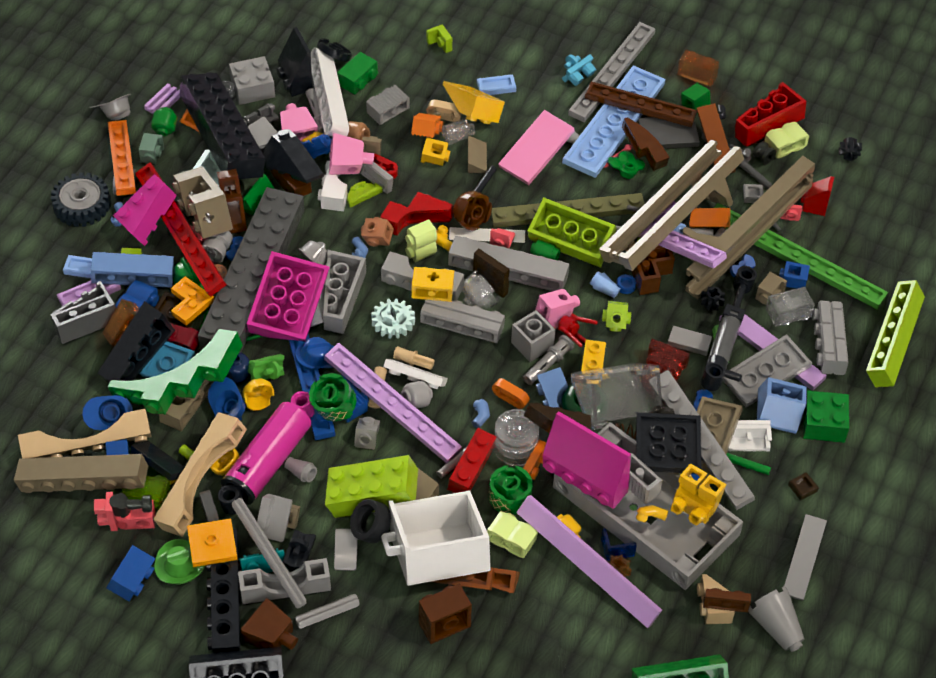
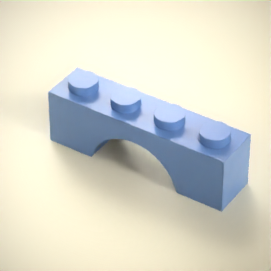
[535,367,568,407]

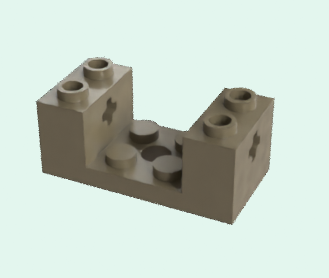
[172,166,233,239]

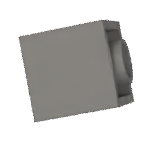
[511,310,555,362]

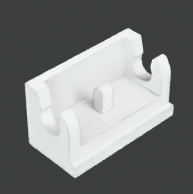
[728,420,772,451]

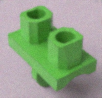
[248,354,284,380]

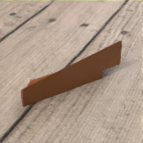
[431,567,520,593]

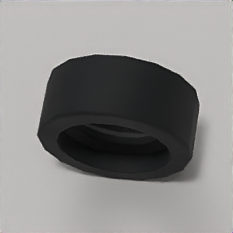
[350,499,391,543]

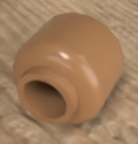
[347,121,370,141]

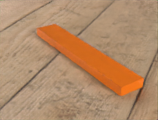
[108,120,136,196]

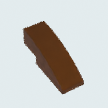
[622,117,670,171]
[217,169,247,234]
[270,169,312,196]

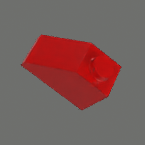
[800,176,835,216]

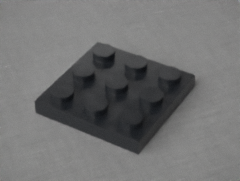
[636,412,702,474]

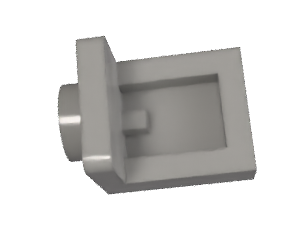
[354,417,380,450]

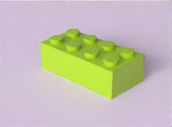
[527,197,616,268]
[325,455,418,518]

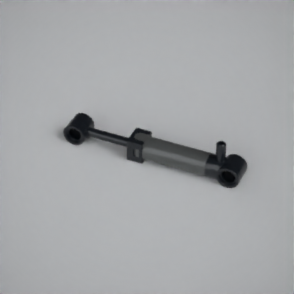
[700,266,757,391]

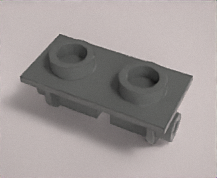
[243,103,279,127]

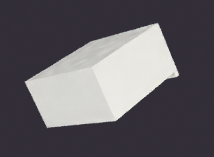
[381,491,490,586]

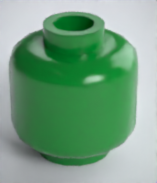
[151,107,177,137]

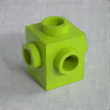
[602,301,631,332]

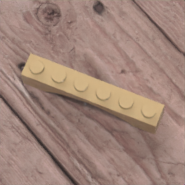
[18,409,152,459]
[153,412,247,537]

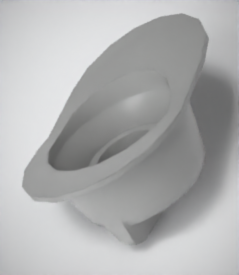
[89,94,131,121]
[297,240,327,265]

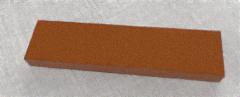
[697,103,736,173]

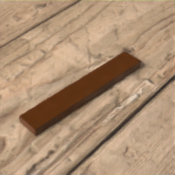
[585,81,697,128]

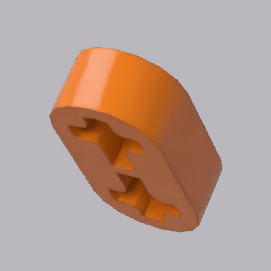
[492,378,530,409]

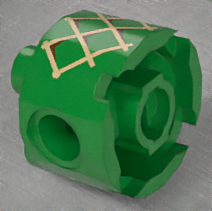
[309,373,357,422]
[489,465,533,516]

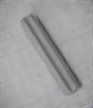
[295,594,359,628]

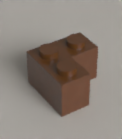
[631,245,675,295]

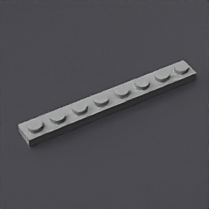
[568,22,655,122]
[650,370,755,510]

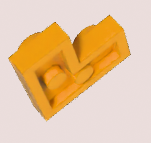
[171,276,214,326]

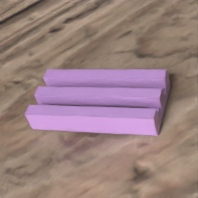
[144,83,181,114]

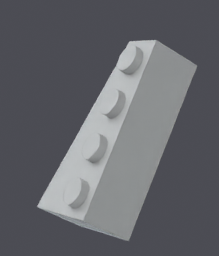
[323,250,366,334]

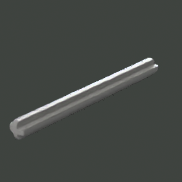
[232,498,306,608]

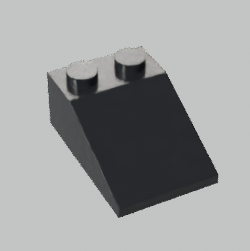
[276,27,313,97]

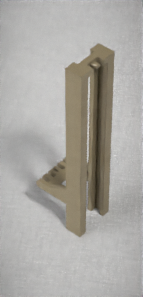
[599,140,744,271]
[683,156,815,300]

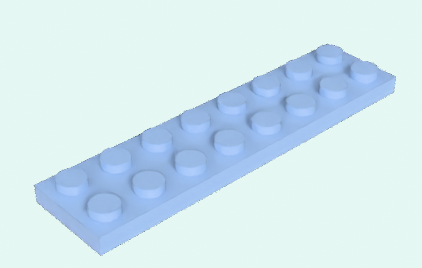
[562,66,666,178]

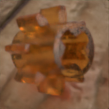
[608,555,632,578]

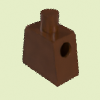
[240,598,298,650]

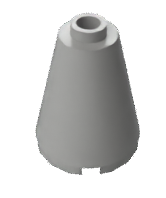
[748,587,805,652]

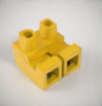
[670,463,727,526]

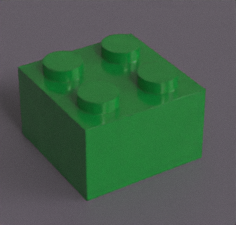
[803,390,849,443]

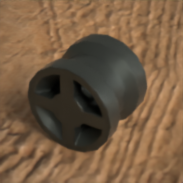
[752,141,777,165]

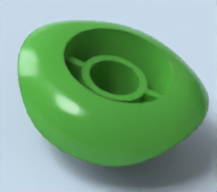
[154,539,205,584]

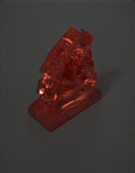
[644,339,690,397]

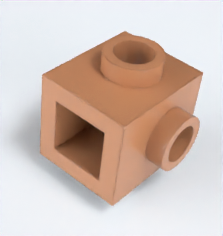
[361,217,394,247]

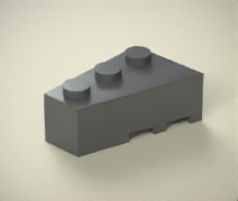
[50,281,119,344]

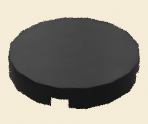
[317,38,352,62]

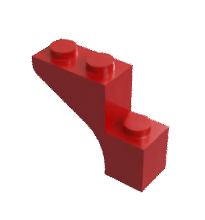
[380,192,453,236]

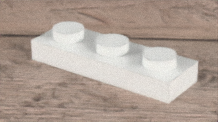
[383,359,448,389]

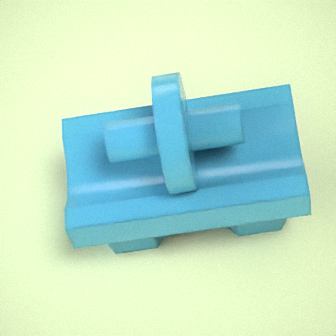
[562,54,596,86]

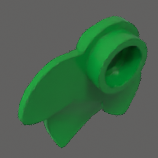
[608,151,645,179]

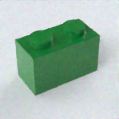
[337,52,378,95]

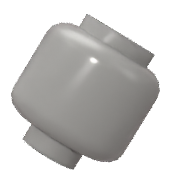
[400,381,433,409]

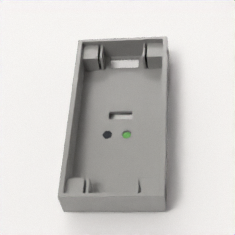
[553,422,743,590]

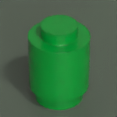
[530,239,561,261]

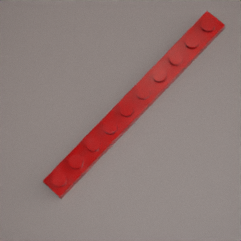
[135,162,227,297]

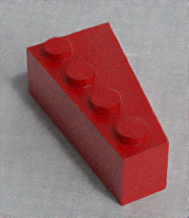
[735,82,807,147]

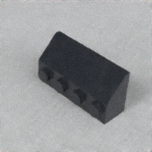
[189,647,284,678]

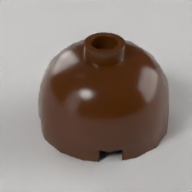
[453,190,492,231]

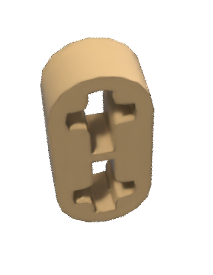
[426,100,462,122]

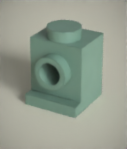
[139,133,164,164]

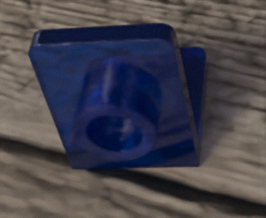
[601,528,637,560]

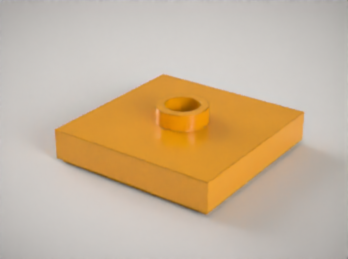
[187,518,238,567]

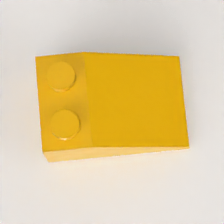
[443,81,505,124]

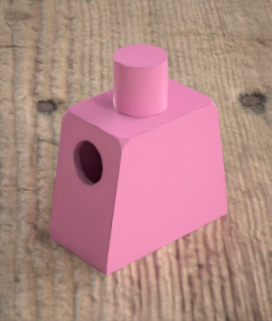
[280,103,318,142]
[329,133,374,175]
[536,289,580,329]

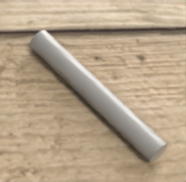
[436,447,467,479]

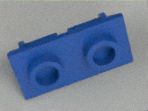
[301,134,332,159]

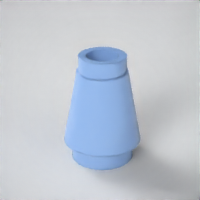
[590,271,621,298]

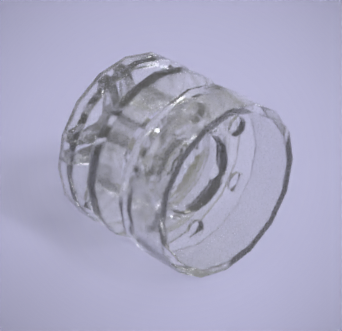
[494,409,539,466]

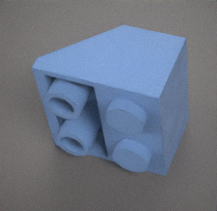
[757,377,807,434]

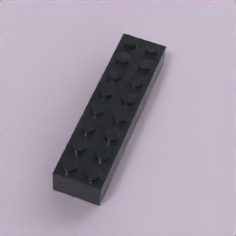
[180,72,265,179]

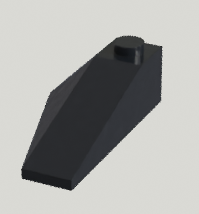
[263,129,324,184]

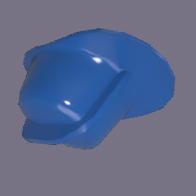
[295,337,334,369]
[208,377,246,421]
[82,395,133,430]

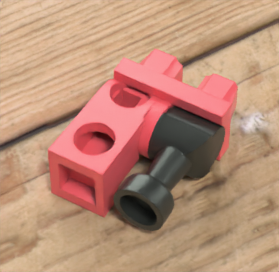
[94,492,156,531]

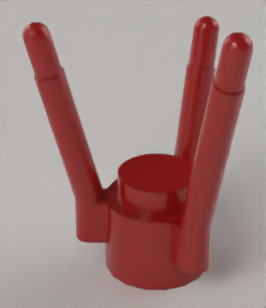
[558,313,598,347]

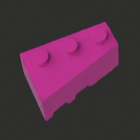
[113,174,177,246]

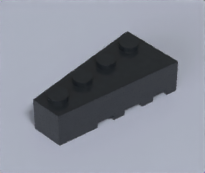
[98,301,175,383]

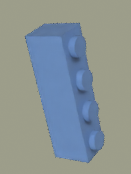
[90,252,174,287]

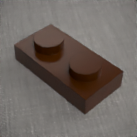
[703,588,751,613]

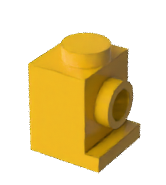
[421,137,451,166]

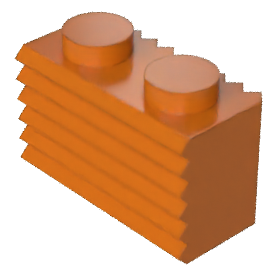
[411,113,443,138]

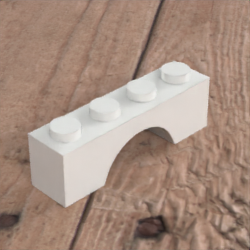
[318,152,347,212]

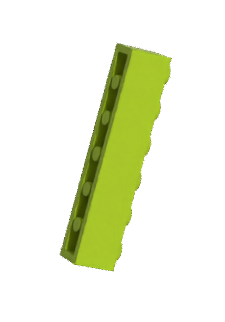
[866,280,925,387]

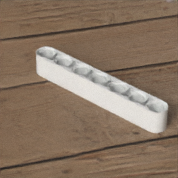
[311,48,349,137]

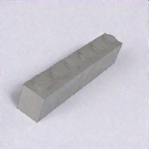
[448,236,569,291]

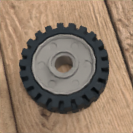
[51,172,111,227]

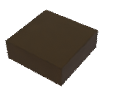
[788,472,819,501]

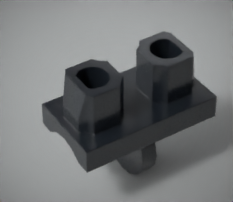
[283,530,316,571]

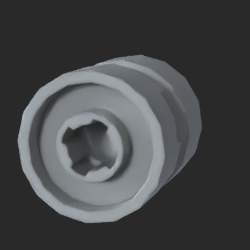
[202,231,233,264]

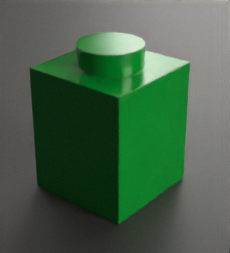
[681,83,711,114]

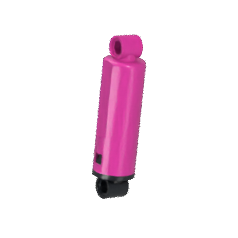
[218,391,314,515]

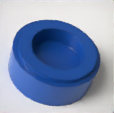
[616,274,636,294]

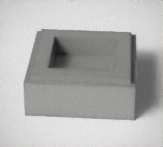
[743,184,763,203]

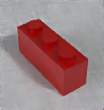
[447,428,497,493]

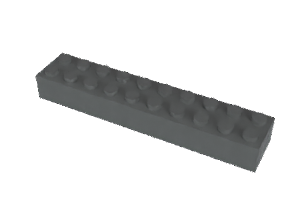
[198,187,304,352]

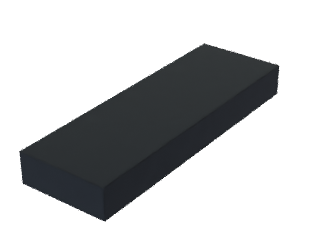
[130,440,185,481]

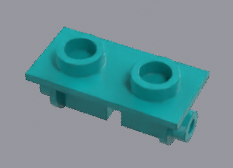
[239,548,287,573]

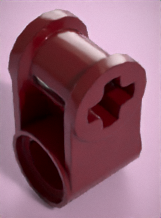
[167,323,199,351]

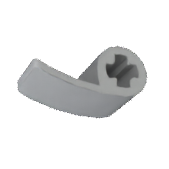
[334,529,358,571]

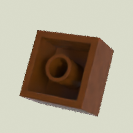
[419,583,472,644]

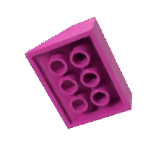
[247,251,330,341]
[543,411,631,509]

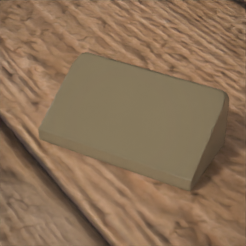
[468,136,487,173]

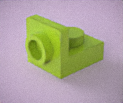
[426,24,452,53]

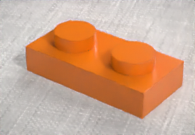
[523,439,547,480]

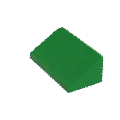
[243,174,275,215]

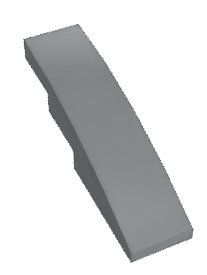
[784,514,827,601]

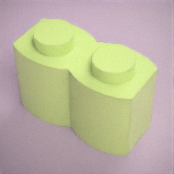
[765,122,809,158]
[405,219,437,263]
[487,511,538,558]

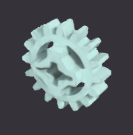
[371,299,415,339]

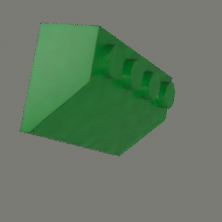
[632,654,729,678]

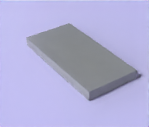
[723,334,812,407]

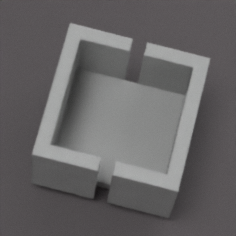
[229,56,275,105]

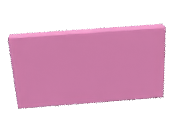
[498,110,575,185]

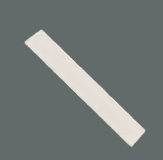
[449,227,525,243]

